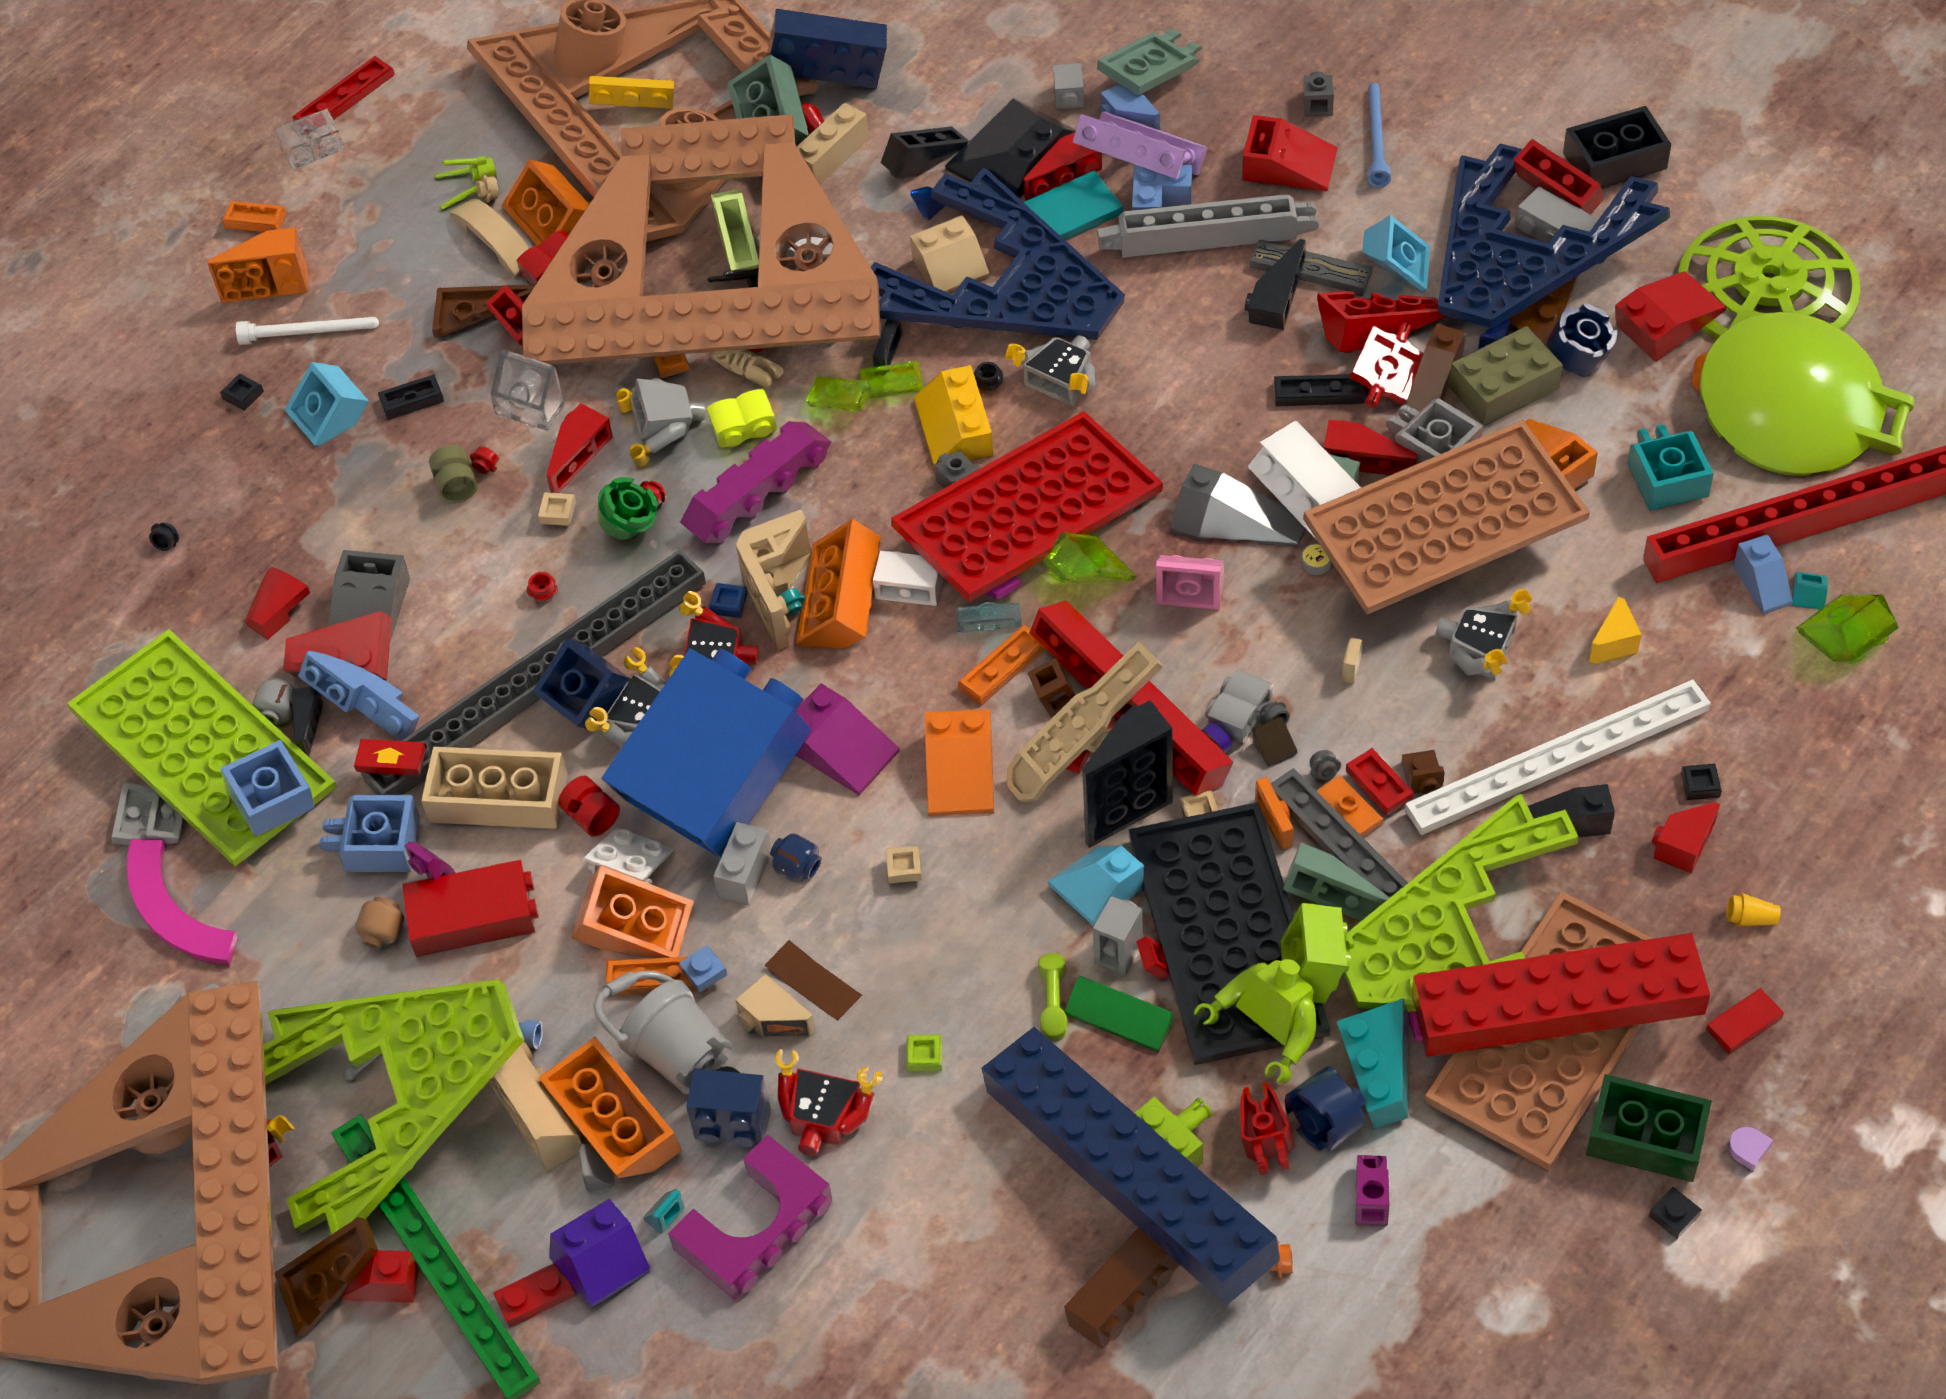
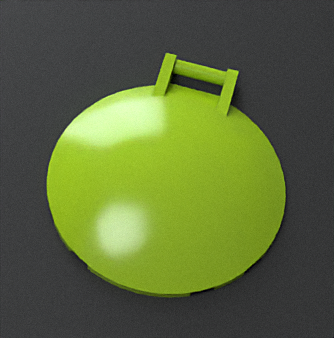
[1700,312,1915,476]

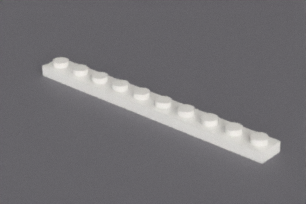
[1405,680,1711,835]

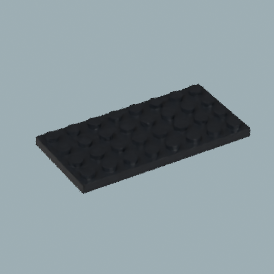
[1129,802,1330,1065]

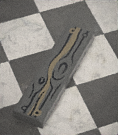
[1250,240,1372,295]

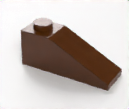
[1406,324,1466,412]

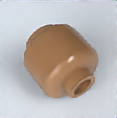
[355,897,404,949]

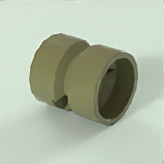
[429,445,478,503]

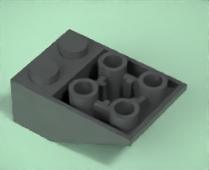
[328,550,410,641]

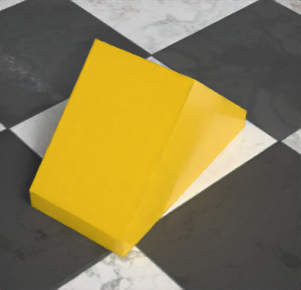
[1589,597,1642,664]

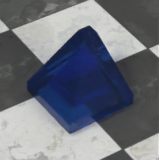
[910,186,946,220]

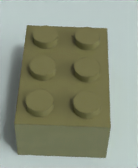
[1449,326,1563,426]

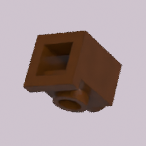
[1028,658,1075,717]

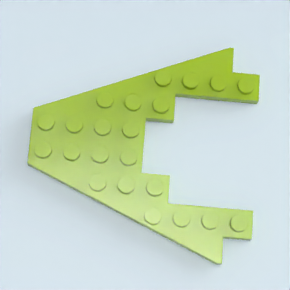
[1343,794,1579,1012]
[264,979,524,1235]

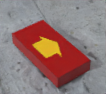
[354,739,426,776]

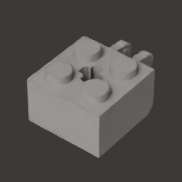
[1386,398,1483,464]

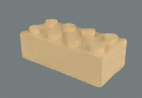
[421,746,568,829]

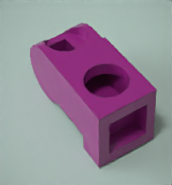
[1355,1155,1390,1225]

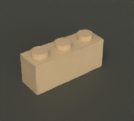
[797,103,869,184]

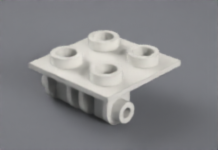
[584,827,674,885]

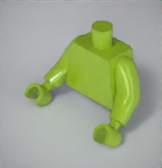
[1194,959,1316,1084]

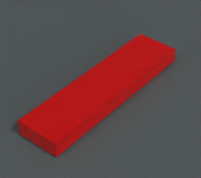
[292,56,395,136]

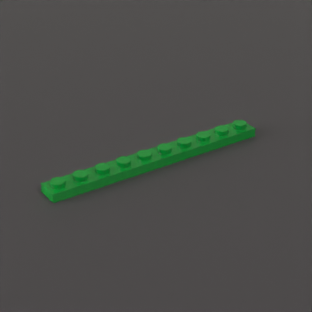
[331,1114,541,1399]

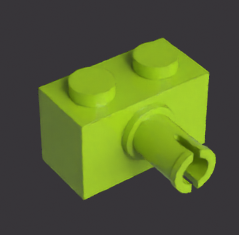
[1135,1096,1212,1168]

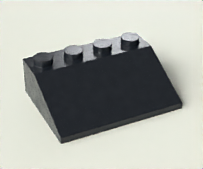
[1082,700,1173,848]

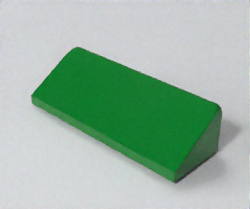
[1065,976,1173,1053]

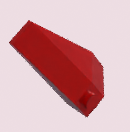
[1317,291,1447,353]

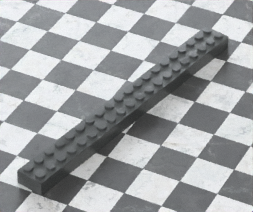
[361,549,706,795]

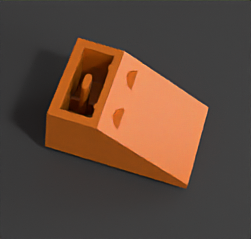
[207,227,308,303]
[1525,419,1598,490]

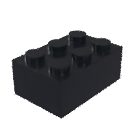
[1563,106,1671,188]

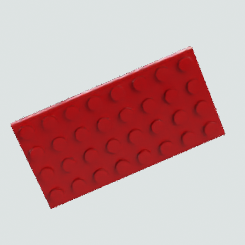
[891,411,1163,602]

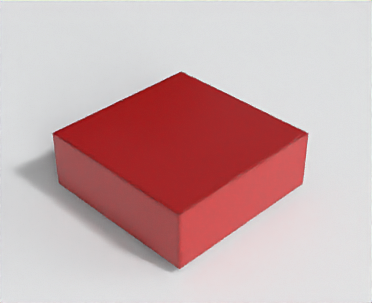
[1136,936,1169,981]

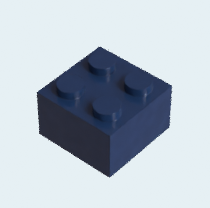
[532,638,630,732]
[686,1069,771,1147]

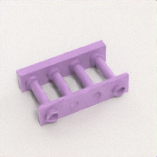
[1073,112,1208,179]

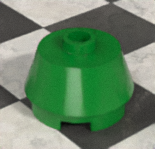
[598,477,658,540]

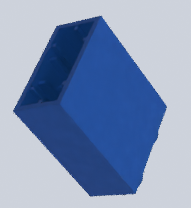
[601,648,812,859]

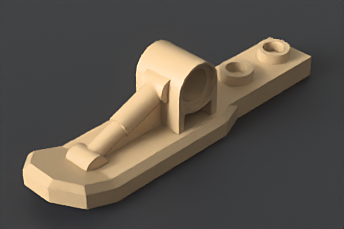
[1007,641,1163,802]

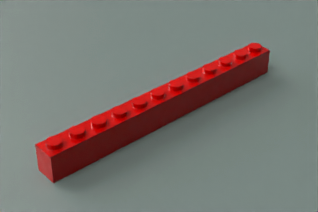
[1643,445,1946,583]

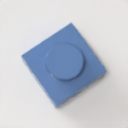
[679,945,727,993]

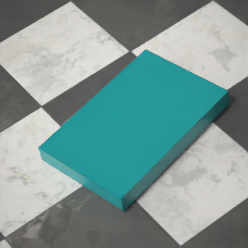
[1024,171,1124,240]

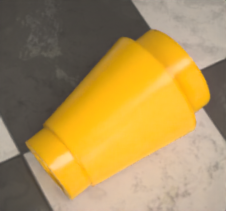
[1726,893,1781,927]

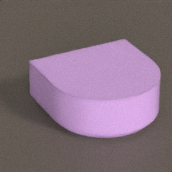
[1728,1127,1773,1171]

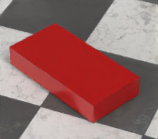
[1706,988,1784,1054]

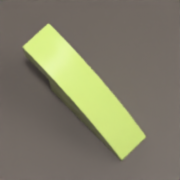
[711,189,759,271]

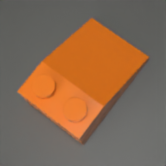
[925,709,994,816]
[571,865,694,958]

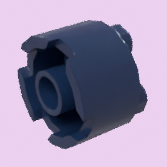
[1547,304,1618,377]
[1284,1066,1365,1151]

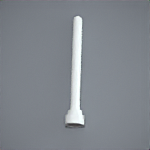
[236,317,379,345]

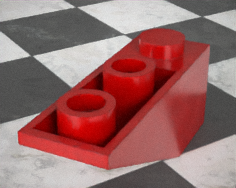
[1024,132,1102,201]

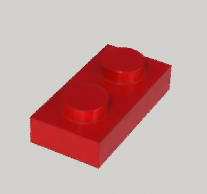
[1346,748,1414,816]
[493,1263,575,1328]

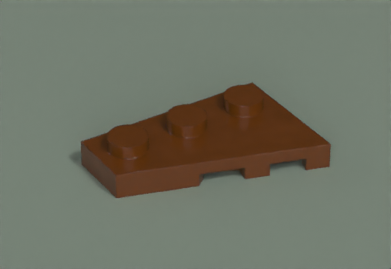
[274,1217,378,1337]

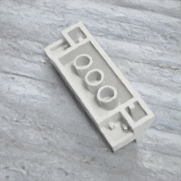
[1247,421,1361,540]

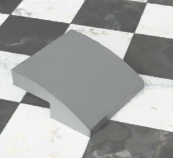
[112,782,183,845]

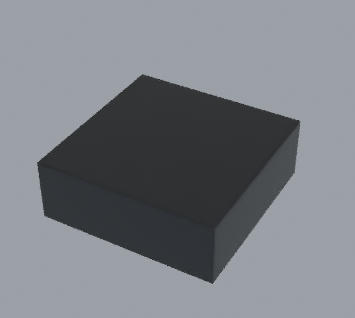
[220,373,264,411]
[1681,763,1722,800]

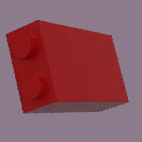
[402,859,539,957]

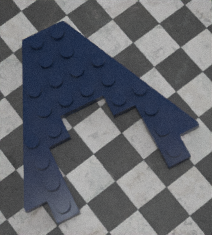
[1438,143,1670,329]
[871,168,1125,340]

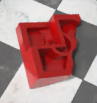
[245,567,310,640]

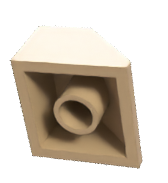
[910,215,990,293]

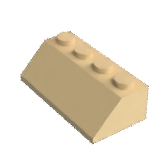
[489,1042,583,1172]

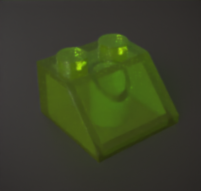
[1796,594,1899,664]

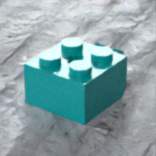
[1627,424,1714,511]

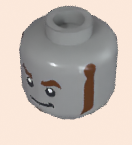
[252,678,295,726]

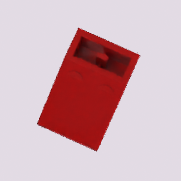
[1242,115,1337,191]

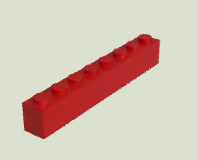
[1029,600,1233,796]

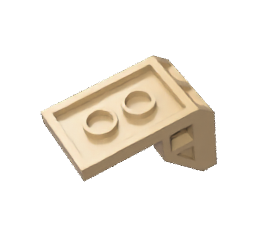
[736,509,811,650]

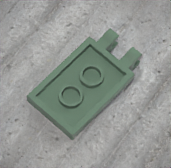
[1097,28,1202,96]

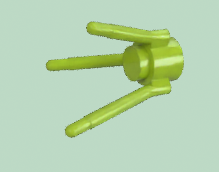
[434,156,497,210]

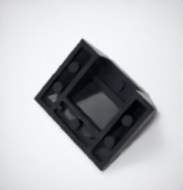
[945,98,1076,199]

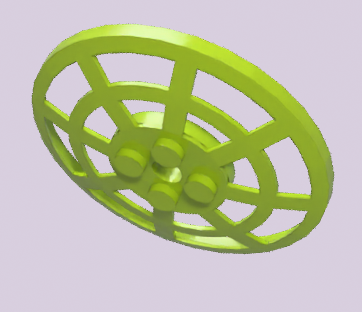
[1678,216,1861,340]

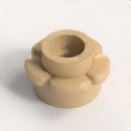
[476,174,498,202]

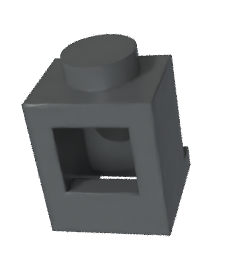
[1303,71,1334,116]
[935,450,981,488]

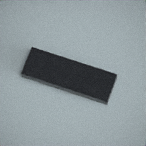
[1274,374,1367,406]

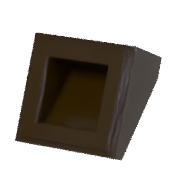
[1253,717,1297,766]

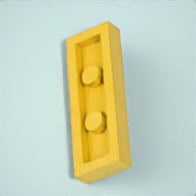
[589,76,674,109]

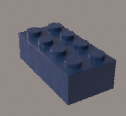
[767,9,887,89]

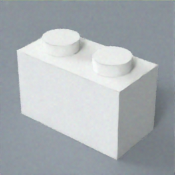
[873,551,943,606]

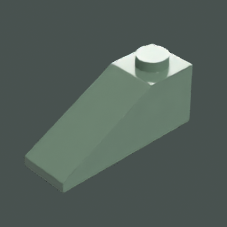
[1283,843,1390,921]

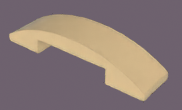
[449,198,529,279]

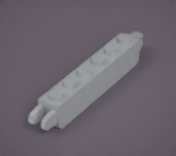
[1097,194,1320,258]

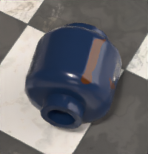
[770,833,822,882]

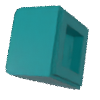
[1792,572,1828,609]
[643,1189,685,1233]

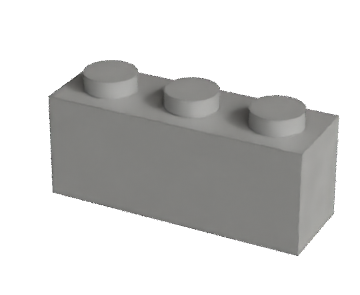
[1516,187,1598,243]

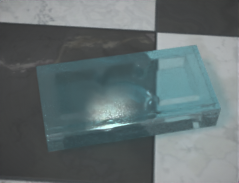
[956,602,1022,633]

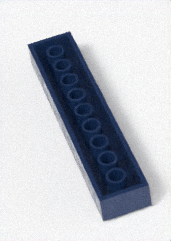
[981,1027,1280,1306]

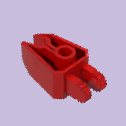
[1240,1082,1296,1176]

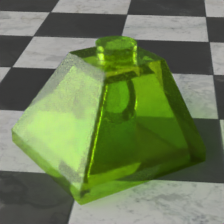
[1042,532,1137,583]

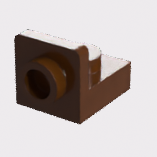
[1401,750,1445,794]

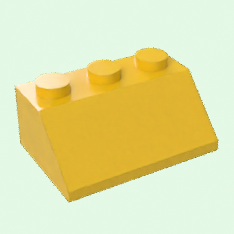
[914,365,994,469]

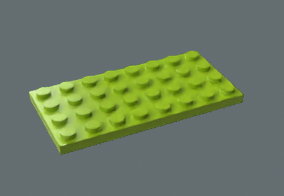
[67,629,337,867]

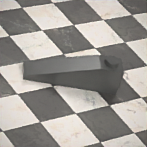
[1170,464,1306,547]

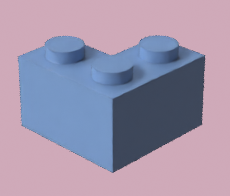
[1132,165,1192,211]

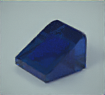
[1478,319,1510,350]

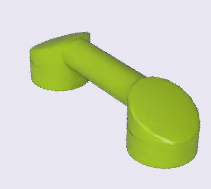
[1038,953,1068,1042]

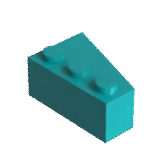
[1337,999,1410,1129]

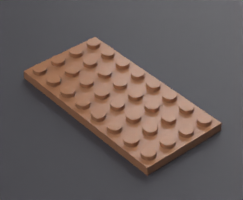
[1303,420,1590,615]
[1424,891,1654,1171]

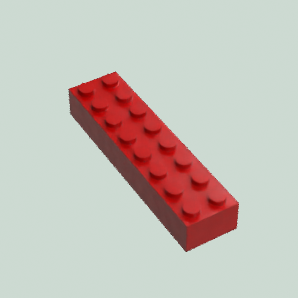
[1412,933,1710,1057]

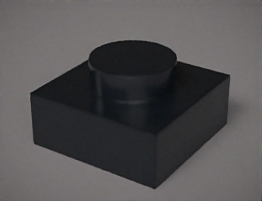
[1649,1187,1702,1240]

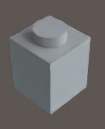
[1053,63,1084,110]

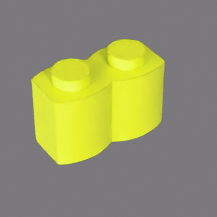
[707,389,777,448]

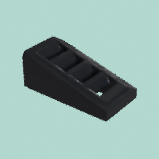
[292,686,323,757]

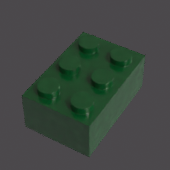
[1586,1074,1712,1182]

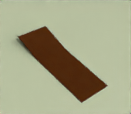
[764,940,862,1021]

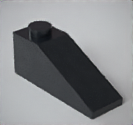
[880,126,969,179]
[1244,239,1306,330]
[1528,784,1615,838]

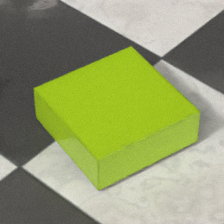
[907,1034,942,1072]

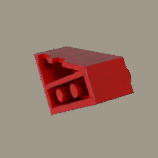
[283,611,392,680]

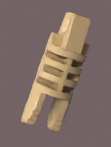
[711,349,784,388]

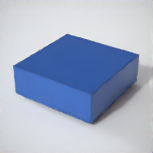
[709,583,748,618]

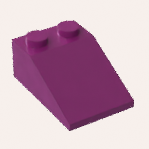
[795,683,900,795]

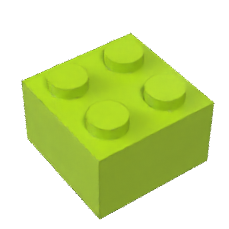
[1280,903,1351,1004]

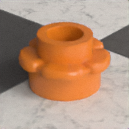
[1270,1241,1293,1278]

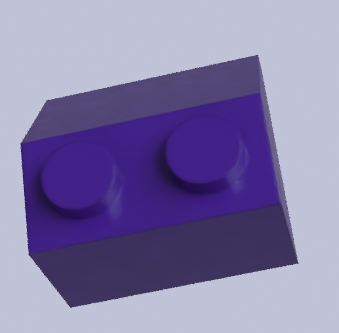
[549,1199,650,1308]

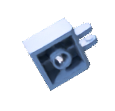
[319,795,420,872]

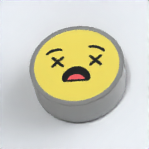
[1301,543,1332,575]

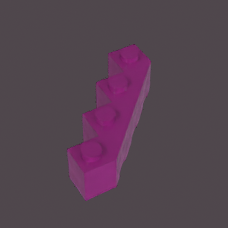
[680,421,832,543]

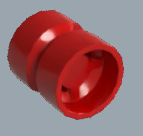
[558,776,620,837]

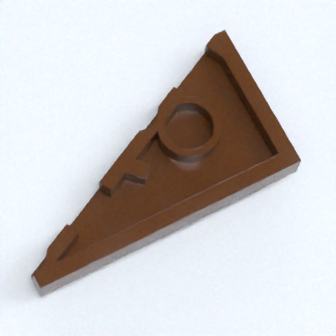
[432,284,536,338]

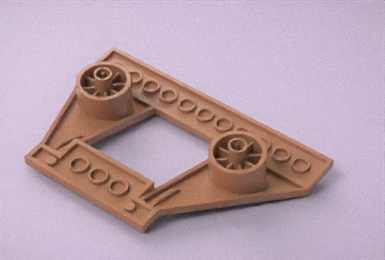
[467,0,818,242]
[522,114,881,366]
[0,981,278,1385]

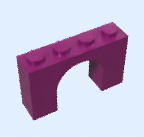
[668,1134,833,1300]

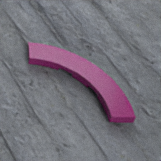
[127,839,238,966]

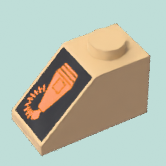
[735,974,816,1037]

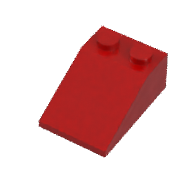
[1615,271,1726,362]

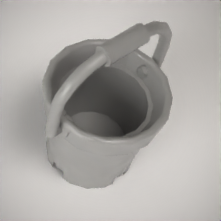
[593,970,733,1094]

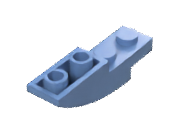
[298,651,420,741]

